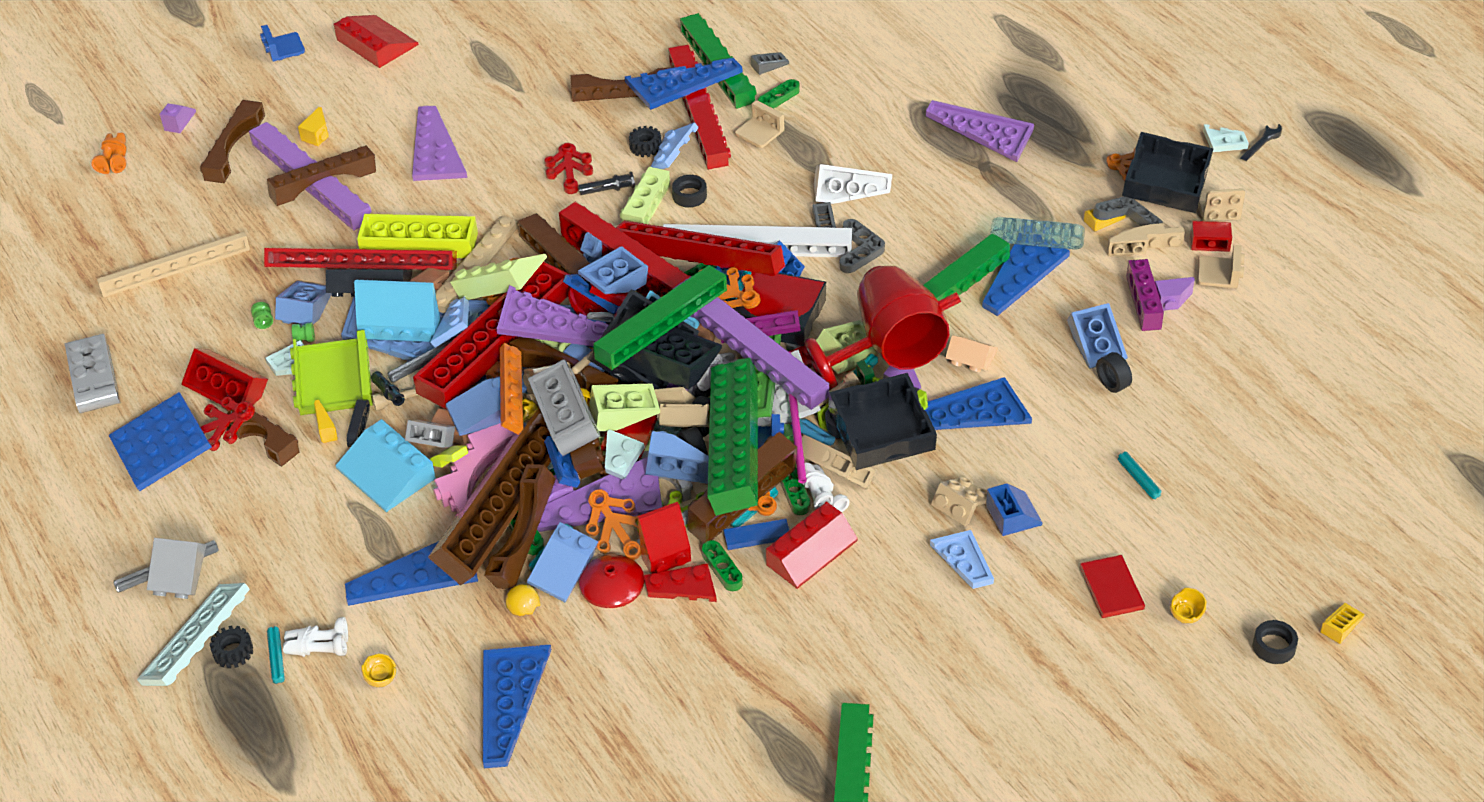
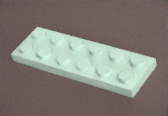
[137,583,250,686]

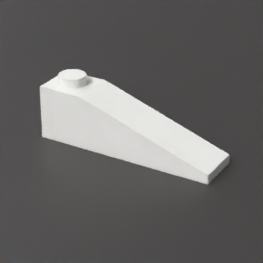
[814,164,892,204]

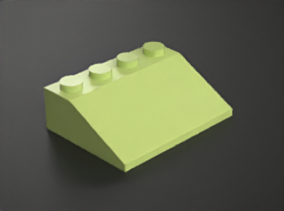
[450,254,547,300]

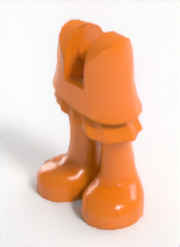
[91,132,126,174]

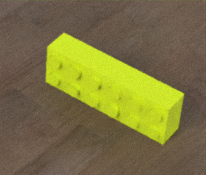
[357,214,478,259]

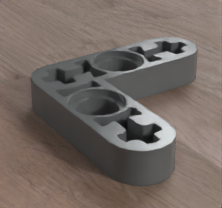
[1092,197,1163,226]
[840,219,885,273]

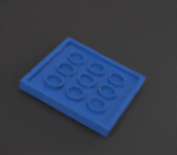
[109,392,212,491]

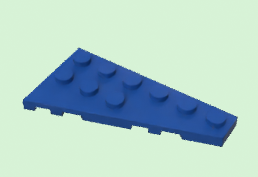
[625,58,743,110]
[982,226,1070,316]
[925,377,1032,430]
[345,541,478,606]
[483,645,552,769]

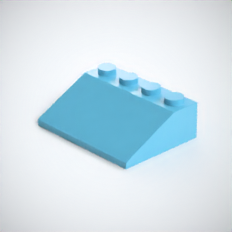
[354,280,441,342]
[335,419,436,512]

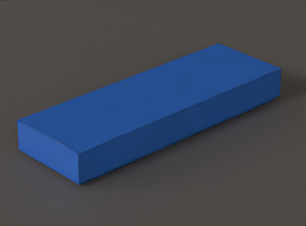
[544,436,580,488]
[723,519,789,550]

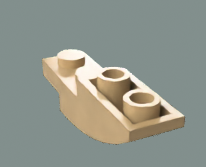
[1108,223,1185,256]
[802,435,877,489]

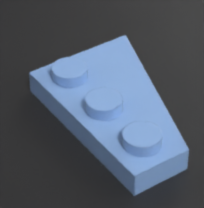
[651,123,698,169]
[431,296,469,348]
[930,530,994,589]

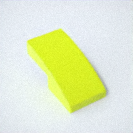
[429,445,468,467]

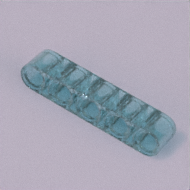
[990,217,1085,250]

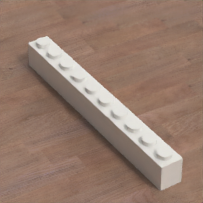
[663,224,852,257]

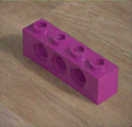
[1126,259,1164,331]

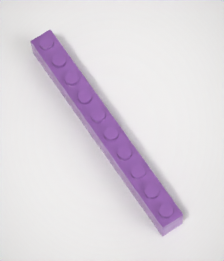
[249,122,372,231]
[673,276,829,410]

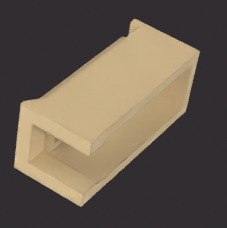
[657,404,710,427]

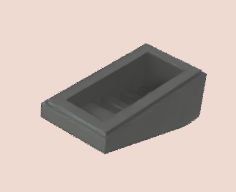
[751,52,789,75]
[812,202,836,228]

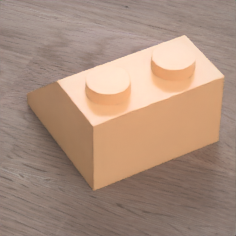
[945,335,998,372]

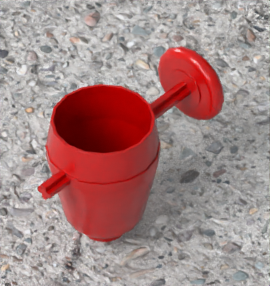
[805,266,961,391]

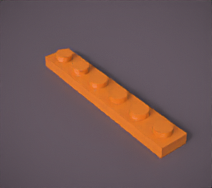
[500,343,523,435]

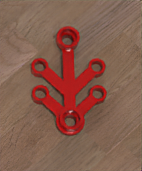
[545,143,593,194]
[201,397,255,451]

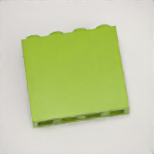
[290,330,373,416]

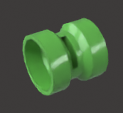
[251,302,273,329]
[292,322,315,342]

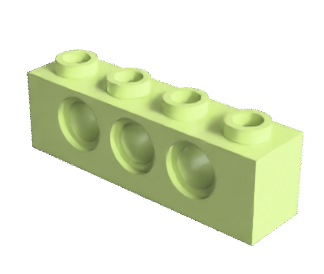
[620,167,670,224]

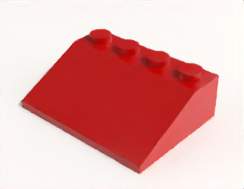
[334,15,419,68]

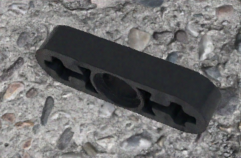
[347,399,370,447]

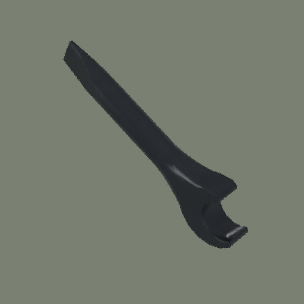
[1240,124,1282,161]

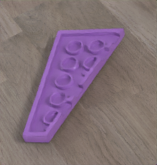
[926,100,1034,162]
[412,106,468,181]
[497,285,608,346]
[537,457,662,532]

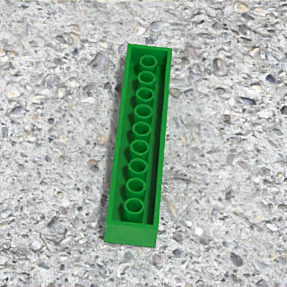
[707,358,758,516]

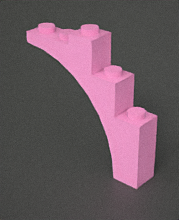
[433,423,515,516]

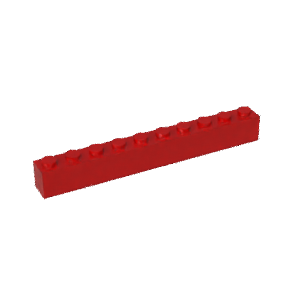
[668,45,731,170]
[616,220,785,276]
[264,248,457,270]

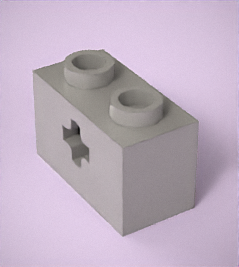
[405,419,455,448]

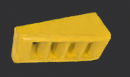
[1084,209,1126,232]
[314,400,338,443]
[1320,603,1365,644]

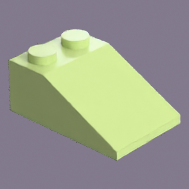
[816,320,877,374]
[589,384,660,431]

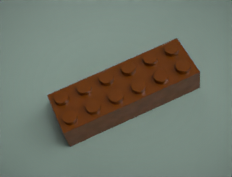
[687,432,797,544]

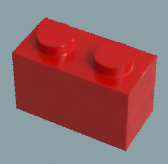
[1190,221,1233,252]

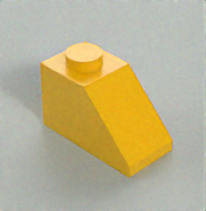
[298,107,329,146]

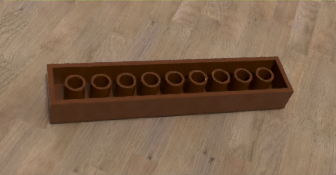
[428,407,551,585]

